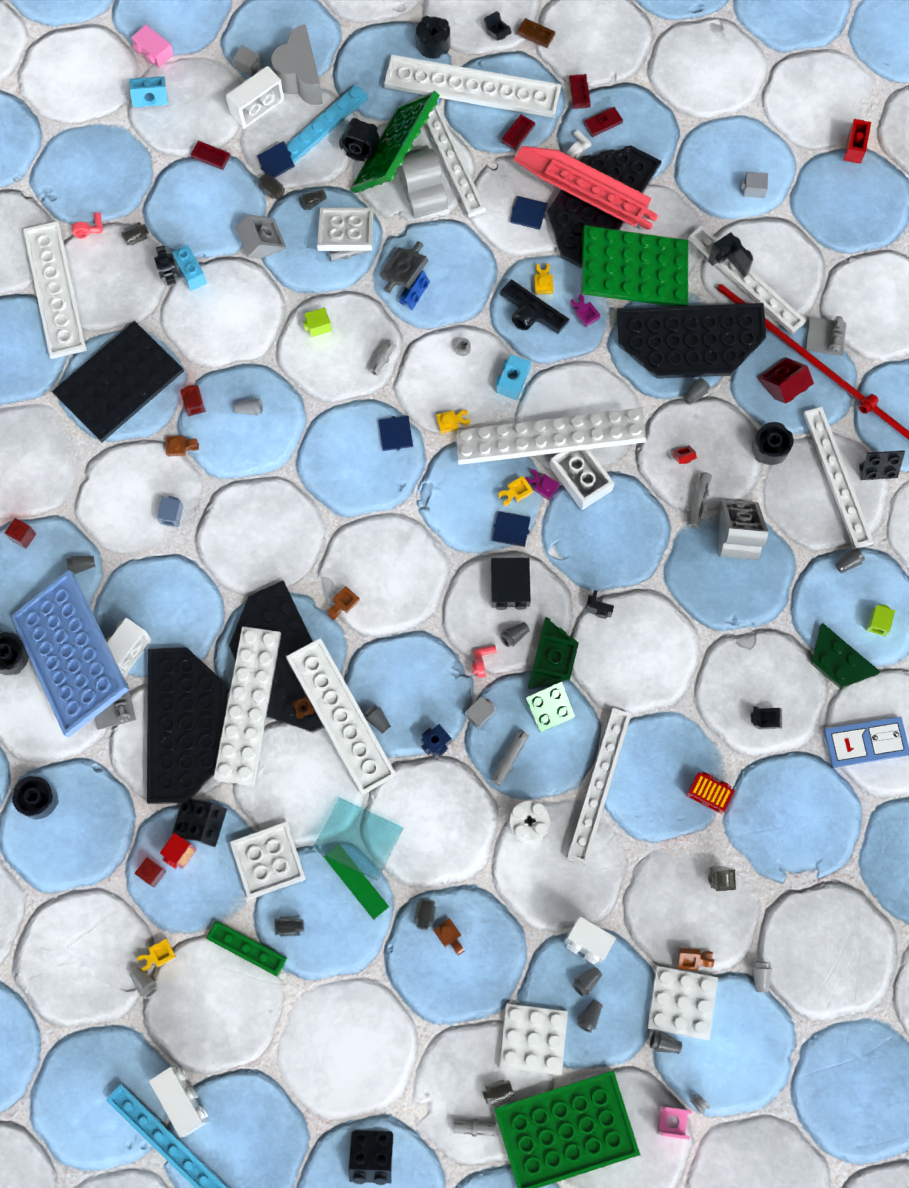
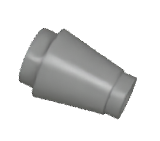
[234,397,263,416]
[752,961,773,993]
[129,967,158,999]

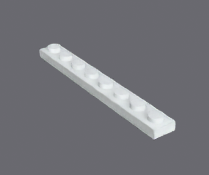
[426,105,485,217]
[688,225,806,335]
[803,407,873,548]
[567,708,631,865]

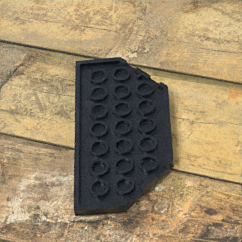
[548,145,662,269]
[617,303,766,379]
[229,580,324,733]
[147,647,227,805]

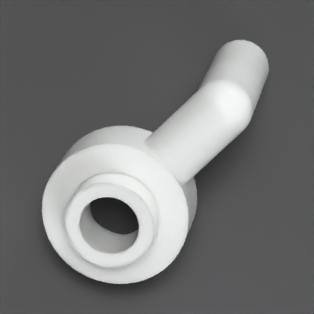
[567,130,591,160]

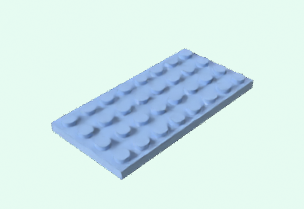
[11,570,129,737]

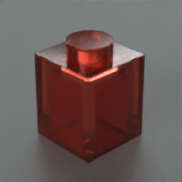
[180,385,206,417]
[4,518,36,549]
[134,857,167,888]

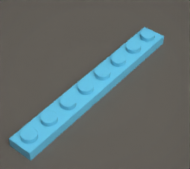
[106,1084,228,1188]

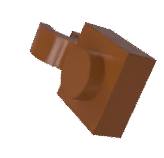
[166,436,199,456]
[327,586,360,621]
[433,918,465,956]
[677,948,714,971]

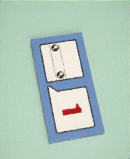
[823,717,909,768]

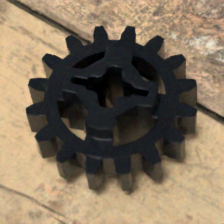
[154,245,178,286]

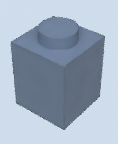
[157,496,184,528]

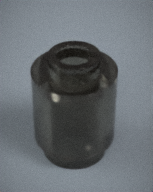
[258,174,285,200]
[121,222,149,246]
[413,898,437,930]
[274,915,304,937]
[482,1080,515,1107]

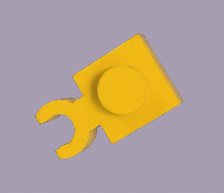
[534,263,553,295]
[436,410,470,434]
[498,476,533,506]
[137,938,176,971]

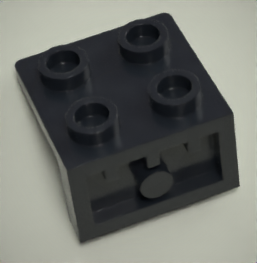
[708,232,754,277]

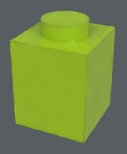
[302,307,332,337]
[866,604,896,637]

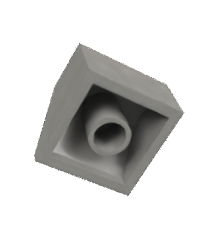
[235,214,286,259]

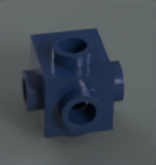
[421,724,452,757]

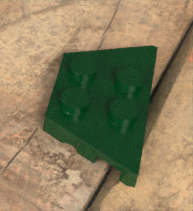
[528,617,579,689]
[811,623,881,689]

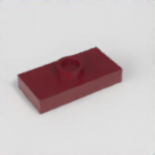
[569,74,591,109]
[584,107,623,138]
[501,114,536,151]
[190,140,231,170]

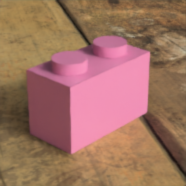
[131,24,173,67]

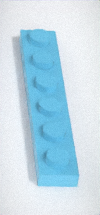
[286,84,368,163]

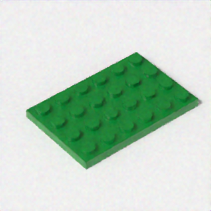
[350,91,440,193]
[581,226,688,307]
[494,1070,640,1188]

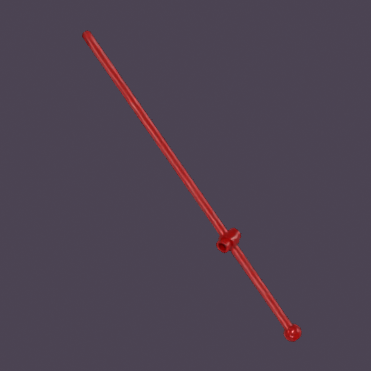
[717,284,909,440]

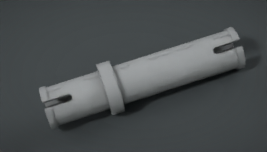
[687,472,712,529]
[490,729,530,786]

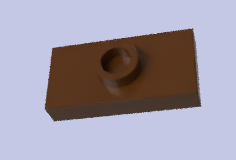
[517,18,556,48]

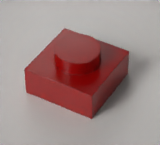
[672,445,697,464]

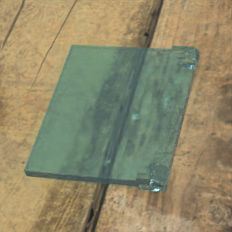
[312,798,403,881]

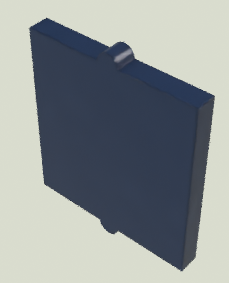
[257,141,295,181]
[510,196,547,230]
[378,416,413,451]
[493,511,531,547]

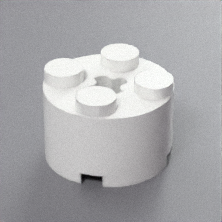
[509,801,550,844]

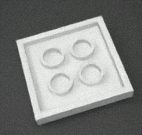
[317,208,374,251]
[230,822,306,900]
[647,966,718,1040]
[499,1004,568,1075]

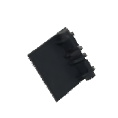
[859,450,905,480]

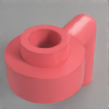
[72,212,103,239]
[472,645,497,678]

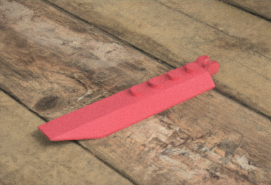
[513,146,658,230]

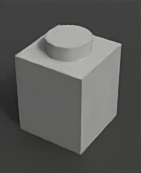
[233,46,262,77]
[741,172,768,198]
[465,696,495,730]

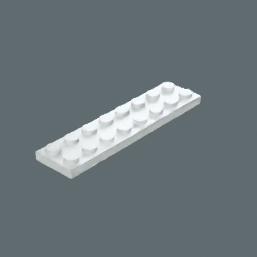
[23,221,87,359]
[213,627,281,786]
[286,638,397,795]

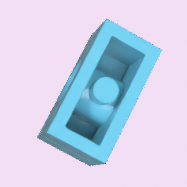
[129,76,168,107]
[172,245,207,291]
[495,354,531,401]

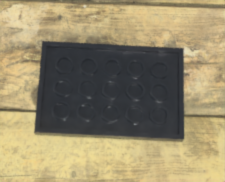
[52,321,184,443]

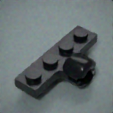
[500,279,570,334]

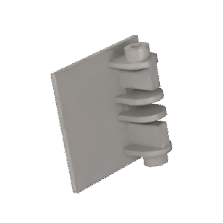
[806,316,846,356]
[95,683,136,730]

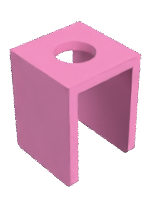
[658,1106,692,1140]

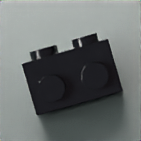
[172,799,227,847]
[348,1130,393,1185]

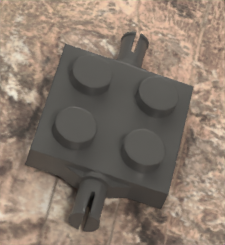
[379,241,429,293]

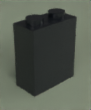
[491,558,531,610]

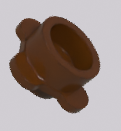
[292,697,314,719]

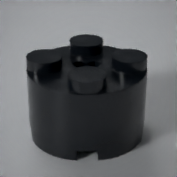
[416,16,451,59]
[339,118,379,161]
[752,422,794,465]
[0,632,29,675]
[12,776,59,820]

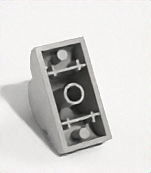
[271,24,323,105]
[397,145,448,219]
[717,499,768,560]

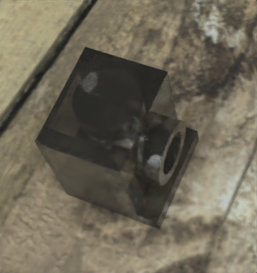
[708,866,736,892]

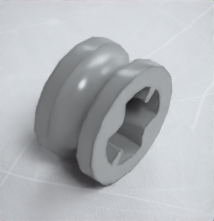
[454,338,471,356]
[690,1093,710,1115]

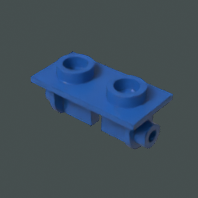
[399,270,430,310]

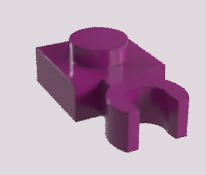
[570,294,601,328]
[525,469,560,500]

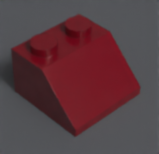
[757,357,814,404]

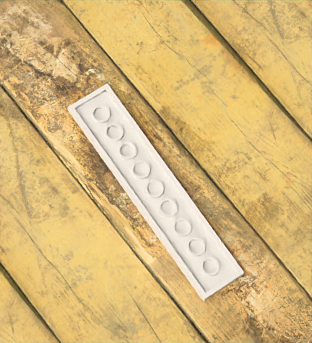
[384,55,561,118]
[457,407,646,465]

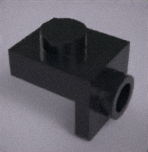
[484,11,512,41]
[586,590,614,619]
[751,706,782,729]

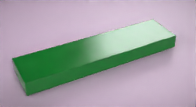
[324,844,389,920]
[206,921,287,977]

